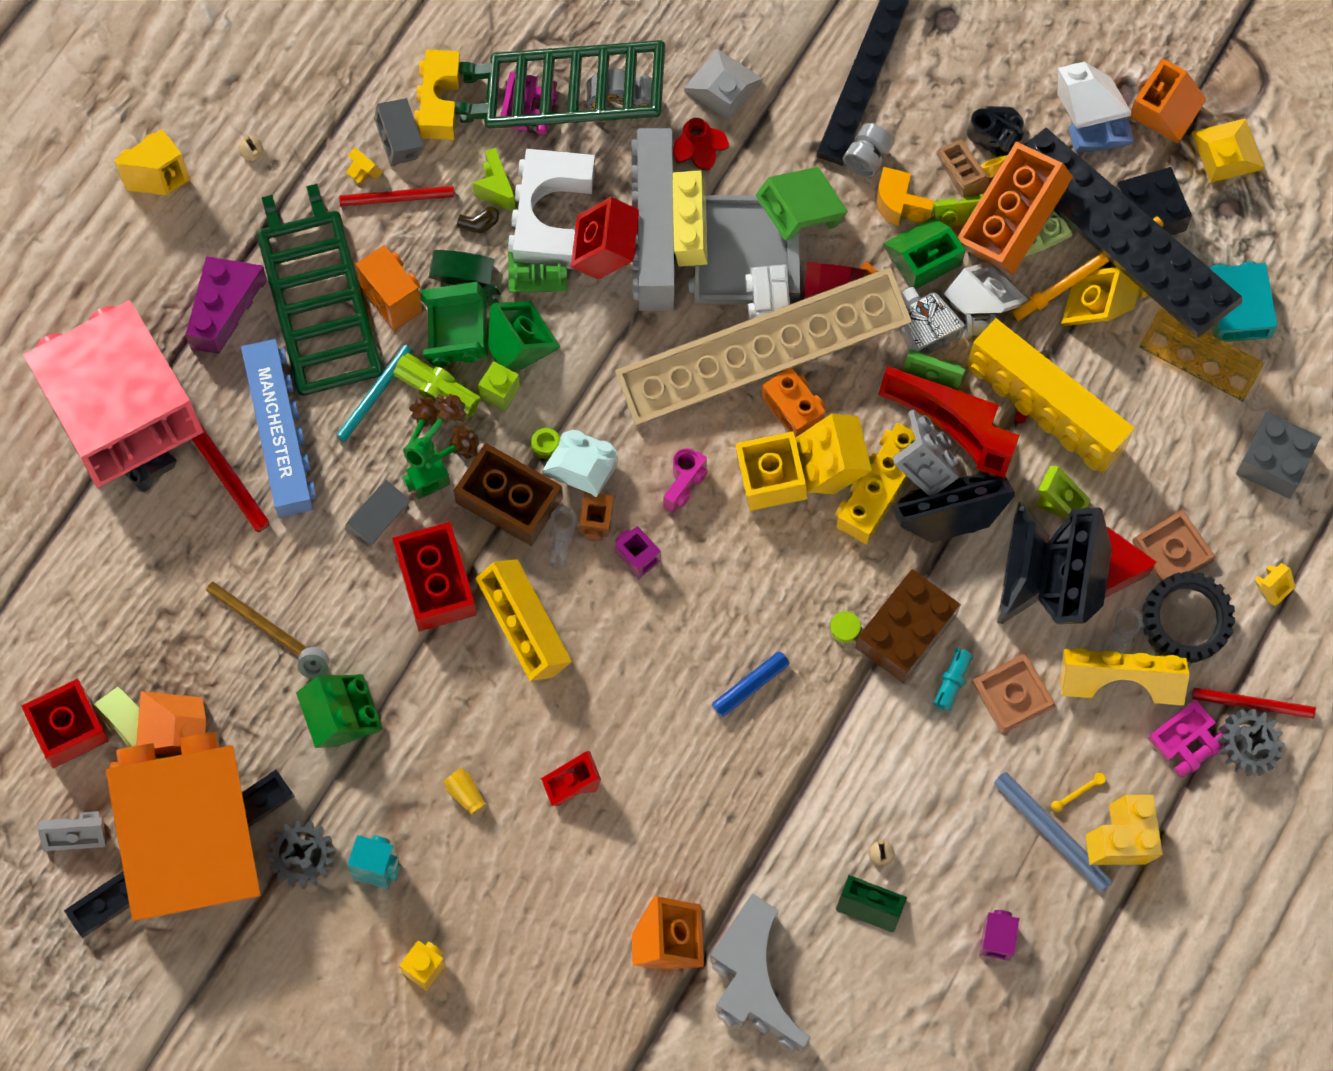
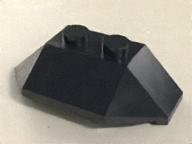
[891,475,1015,543]
[997,502,1050,624]
[1038,507,1112,625]

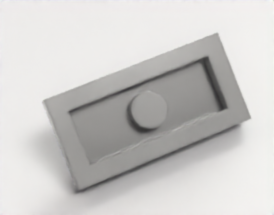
[38,811,107,851]

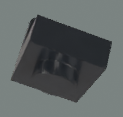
[125,451,177,492]

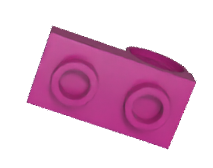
[663,448,708,513]

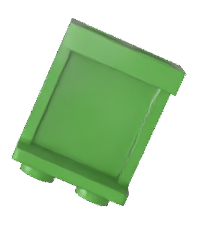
[755,167,848,240]

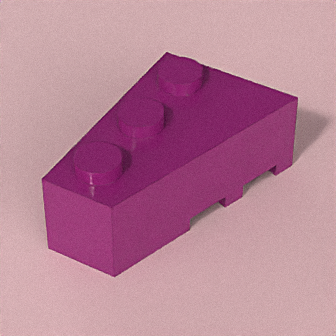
[186,256,267,354]

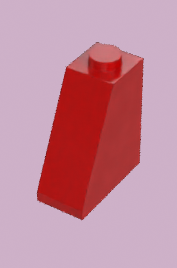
[1105,527,1157,598]

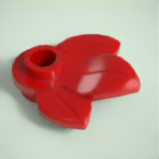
[673,118,729,171]

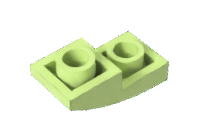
[1025,211,1073,257]
[92,687,139,747]

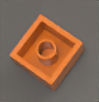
[355,245,422,331]

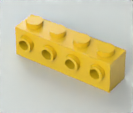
[835,422,916,545]
[475,559,572,681]

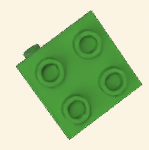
[508,239,567,293]

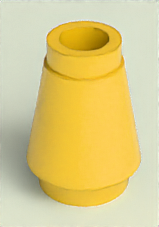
[443,767,486,815]

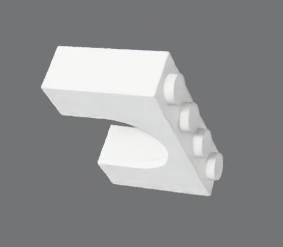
[508,149,595,269]

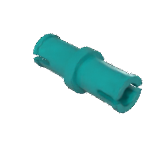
[933,648,974,712]

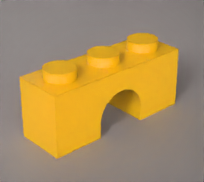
[414,49,461,140]

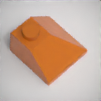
[136,691,206,756]
[632,896,704,969]

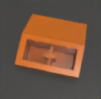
[1129,58,1206,144]

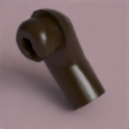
[457,206,499,234]

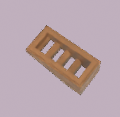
[936,139,989,197]

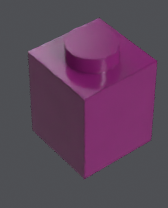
[979,910,1020,961]

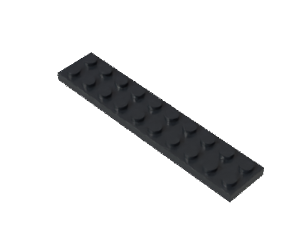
[1024,128,1242,338]

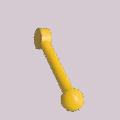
[1051,773,1106,812]

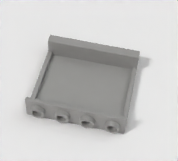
[689,195,800,305]

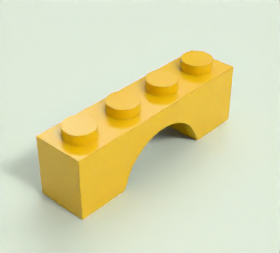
[1059,648,1190,705]

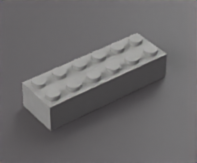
[631,128,674,311]

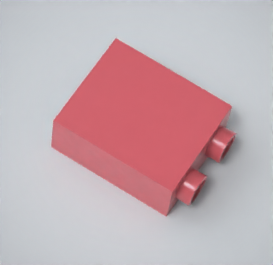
[23,300,204,488]

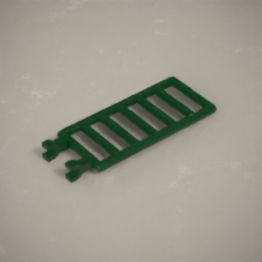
[455,40,666,129]
[256,184,383,396]

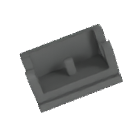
[374,98,424,167]
[345,479,411,547]

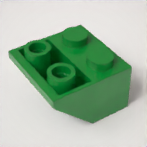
[883,217,966,289]
[296,674,383,748]

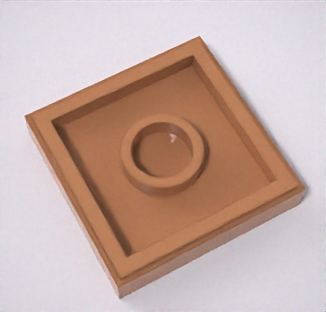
[1132,509,1217,582]
[972,653,1056,734]

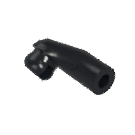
[985,106,1024,129]

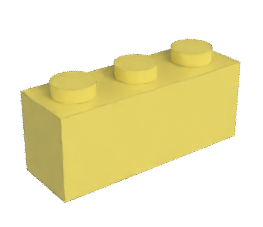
[673,170,708,267]

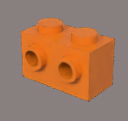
[761,367,826,438]

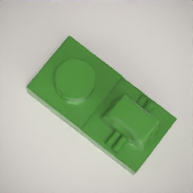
[903,349,965,390]

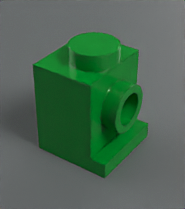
[401,449,450,500]

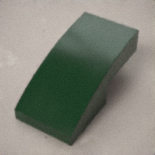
[428,250,494,289]

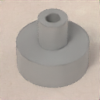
[297,647,329,679]

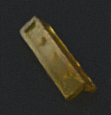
[1139,308,1264,402]

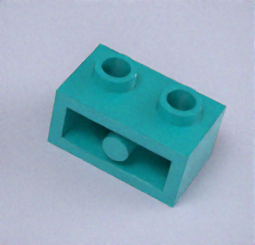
[347,835,401,889]

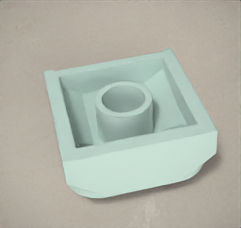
[542,430,619,497]

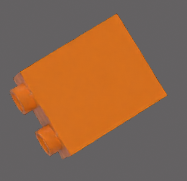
[105,731,261,921]

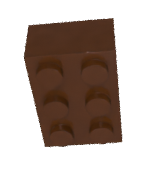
[453,442,563,546]
[855,569,961,684]

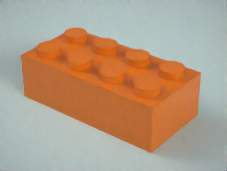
[957,142,1073,275]

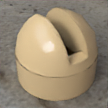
[239,135,263,161]
[869,840,894,867]

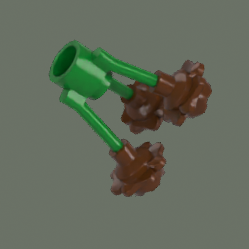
[403,394,479,468]

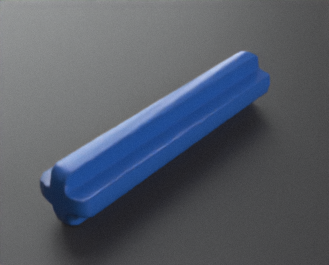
[712,651,790,717]

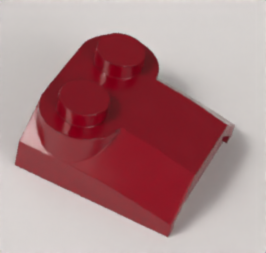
[802,262,865,300]

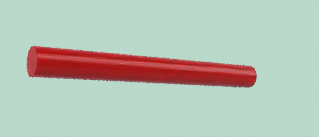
[339,186,455,207]
[1192,687,1316,719]

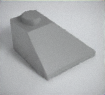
[684,49,763,121]

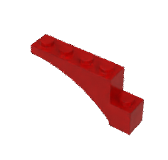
[878,366,1020,478]

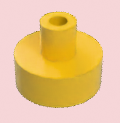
[981,156,1007,178]

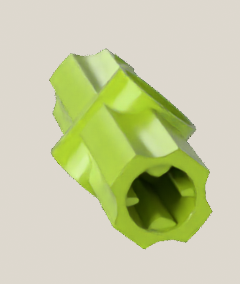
[393,353,481,420]

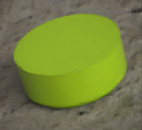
[531,428,560,459]
[830,611,861,643]

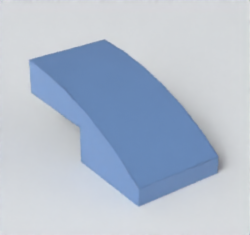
[1068,117,1134,152]

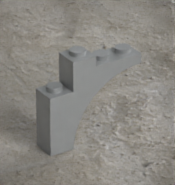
[710,893,810,1053]

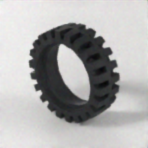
[1141,571,1236,663]

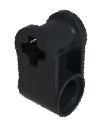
[967,108,1024,157]

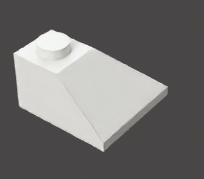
[1057,62,1131,129]
[944,262,1029,314]

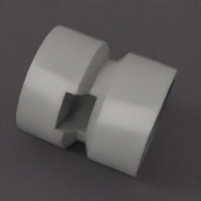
[843,123,894,178]

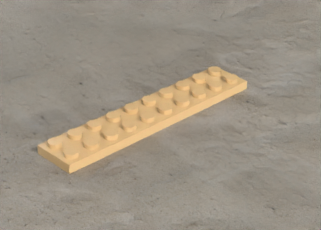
[615,267,912,426]

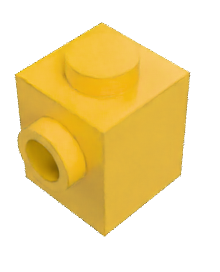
[399,940,446,991]

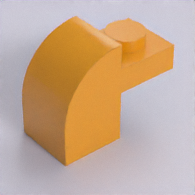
[877,167,934,226]

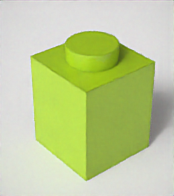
[478,361,520,412]

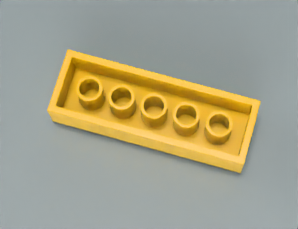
[967,318,1135,474]

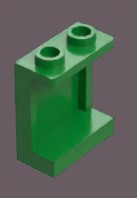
[421,282,487,367]

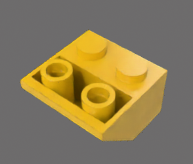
[114,129,190,196]

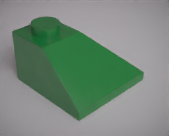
[488,301,561,371]

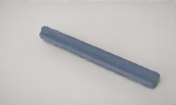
[994,772,1113,892]

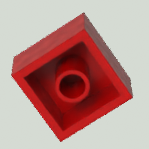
[570,197,639,280]
[21,678,109,769]

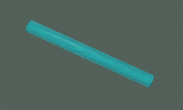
[336,344,414,442]

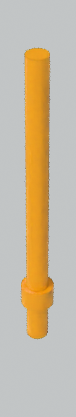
[1011,216,1164,322]

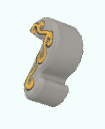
[586,68,652,110]

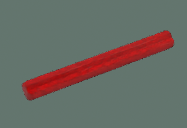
[192,423,270,532]

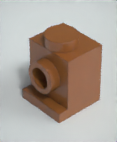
[579,492,614,541]

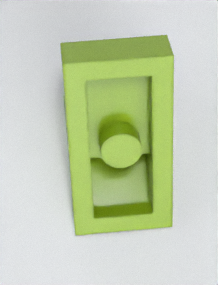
[472,148,515,211]
[1037,466,1091,520]

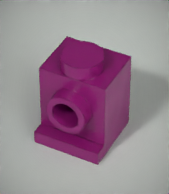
[615,526,661,580]

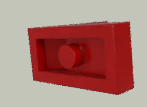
[541,751,601,806]

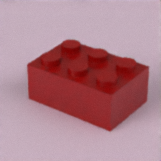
[392,522,477,632]

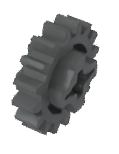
[1217,709,1285,777]
[266,820,335,890]

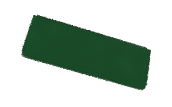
[836,875,907,932]

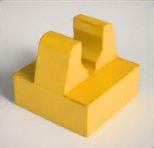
[346,147,384,184]
[1255,563,1296,606]

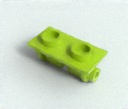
[932,194,983,227]

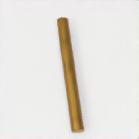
[206,581,308,656]

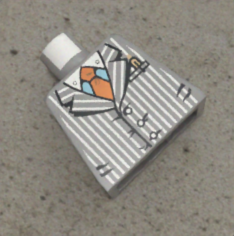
[900,287,965,355]

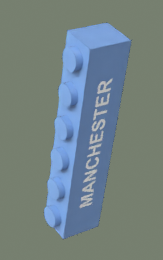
[241,339,317,518]

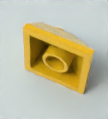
[1192,118,1265,183]
[1061,267,1140,326]

